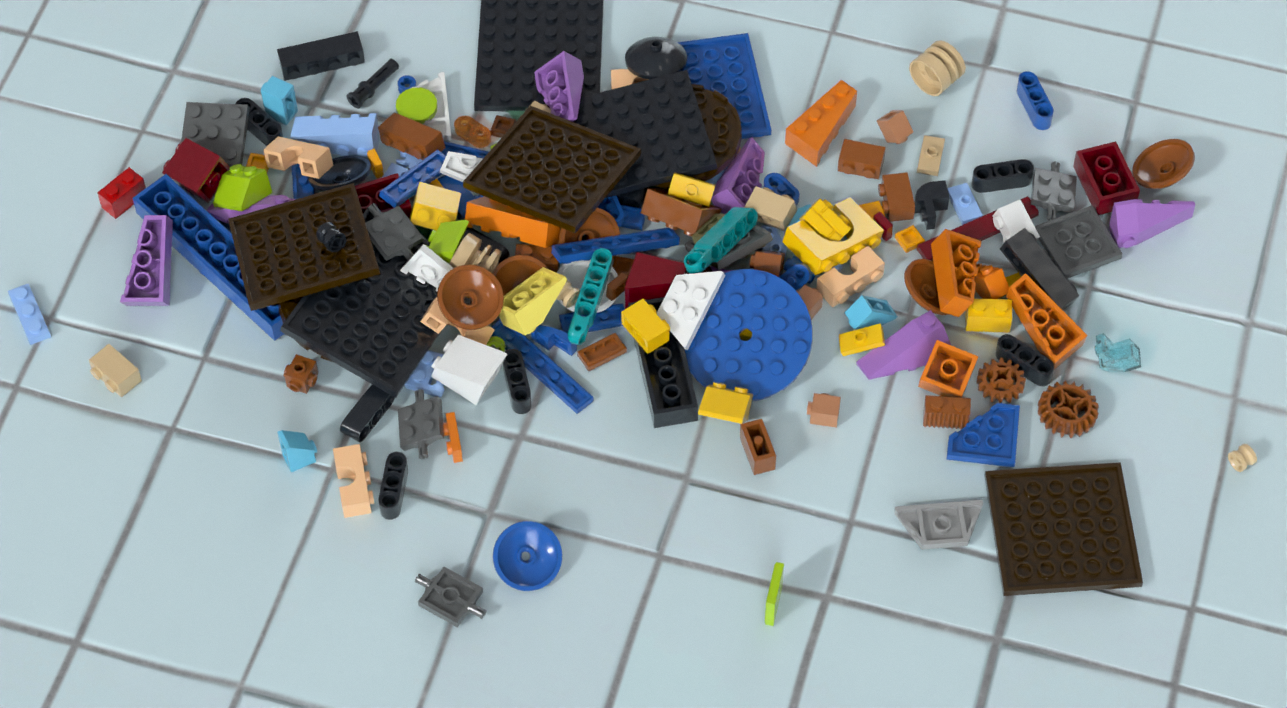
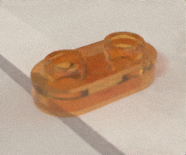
[454,116,491,148]

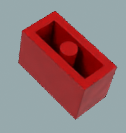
[97,167,146,219]

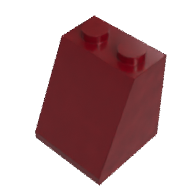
[162,137,230,204]
[625,252,690,309]

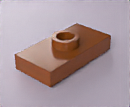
[577,332,627,371]

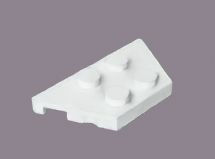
[412,72,452,141]
[657,271,726,350]

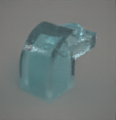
[1094,333,1141,372]

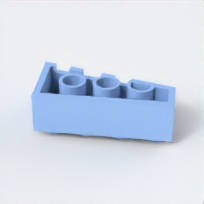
[290,113,380,158]

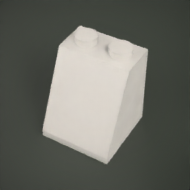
[431,335,507,405]

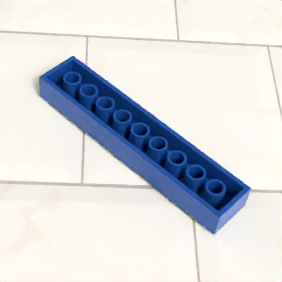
[132,174,284,341]

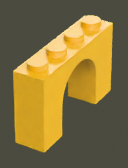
[782,197,884,275]

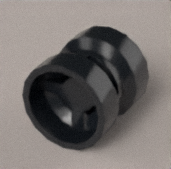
[316,222,347,252]

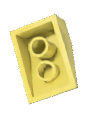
[498,267,567,335]

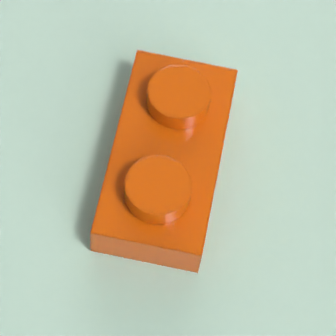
[443,412,463,463]

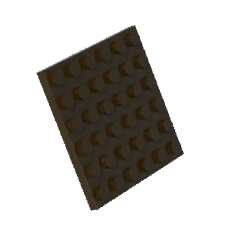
[463,105,641,233]
[228,183,380,311]
[984,462,1143,596]

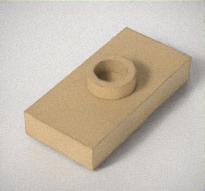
[917,135,945,176]

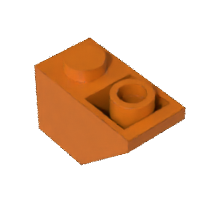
[974,263,1009,299]

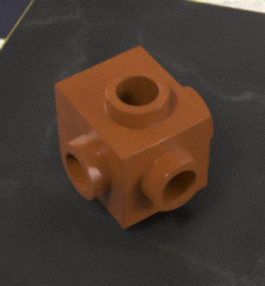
[283,354,318,394]

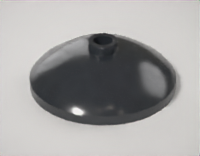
[625,37,687,80]
[308,155,372,191]

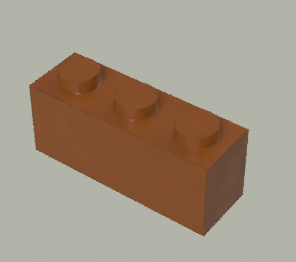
[378,113,445,160]

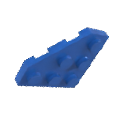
[946,403,1020,467]

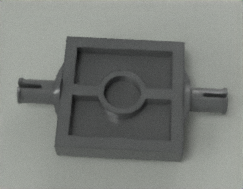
[1031,161,1077,221]
[366,203,423,261]
[398,389,444,459]
[415,567,486,628]

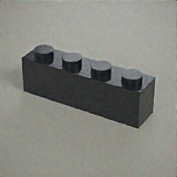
[277,31,365,81]
[1000,228,1080,310]

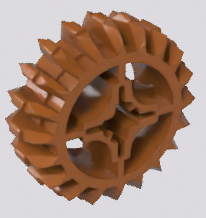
[1037,380,1099,438]

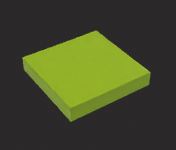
[765,562,784,626]

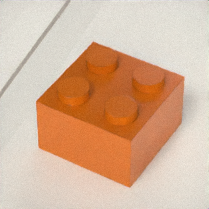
[918,340,978,397]

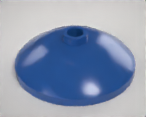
[493,521,562,591]

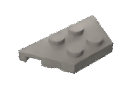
[894,500,983,550]

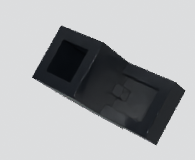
[914,180,949,230]

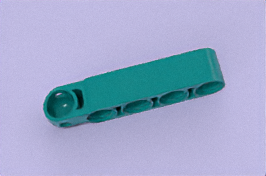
[684,207,758,274]
[568,248,612,345]

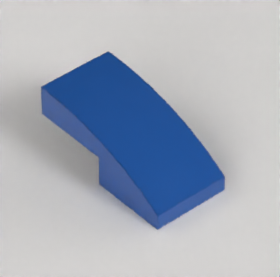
[531,325,577,356]

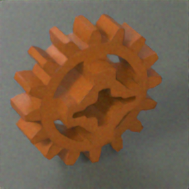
[976,358,1026,403]

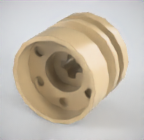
[909,40,966,96]
[449,233,502,273]

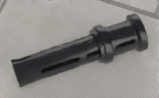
[346,58,399,109]

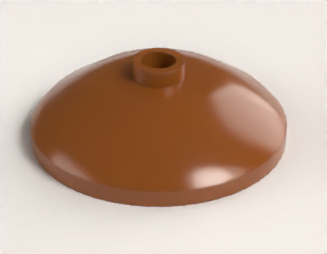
[1132,139,1195,189]
[559,208,620,261]
[492,255,548,296]
[904,259,950,315]
[437,265,504,330]

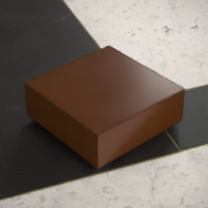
[490,115,516,138]
[606,272,628,301]

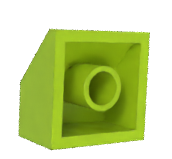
[213,164,273,211]
[426,220,469,264]

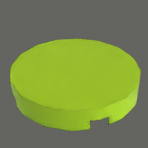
[396,88,438,124]

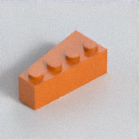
[785,80,857,167]
[465,196,560,248]
[931,229,981,317]
[1006,273,1087,370]

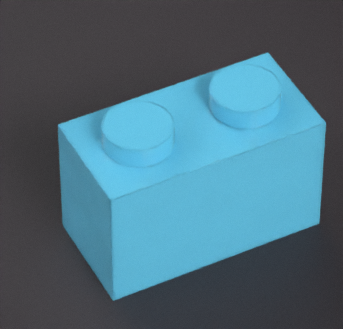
[261,76,298,126]

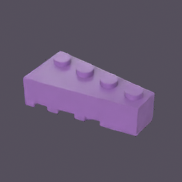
[120,215,173,306]

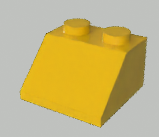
[409,182,461,230]
[698,382,753,424]

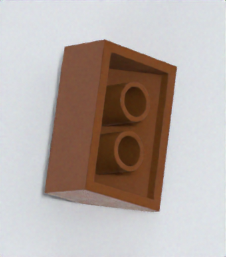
[641,188,722,237]

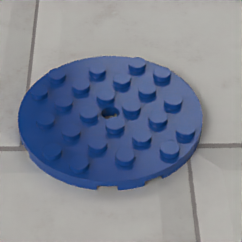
[684,269,813,401]

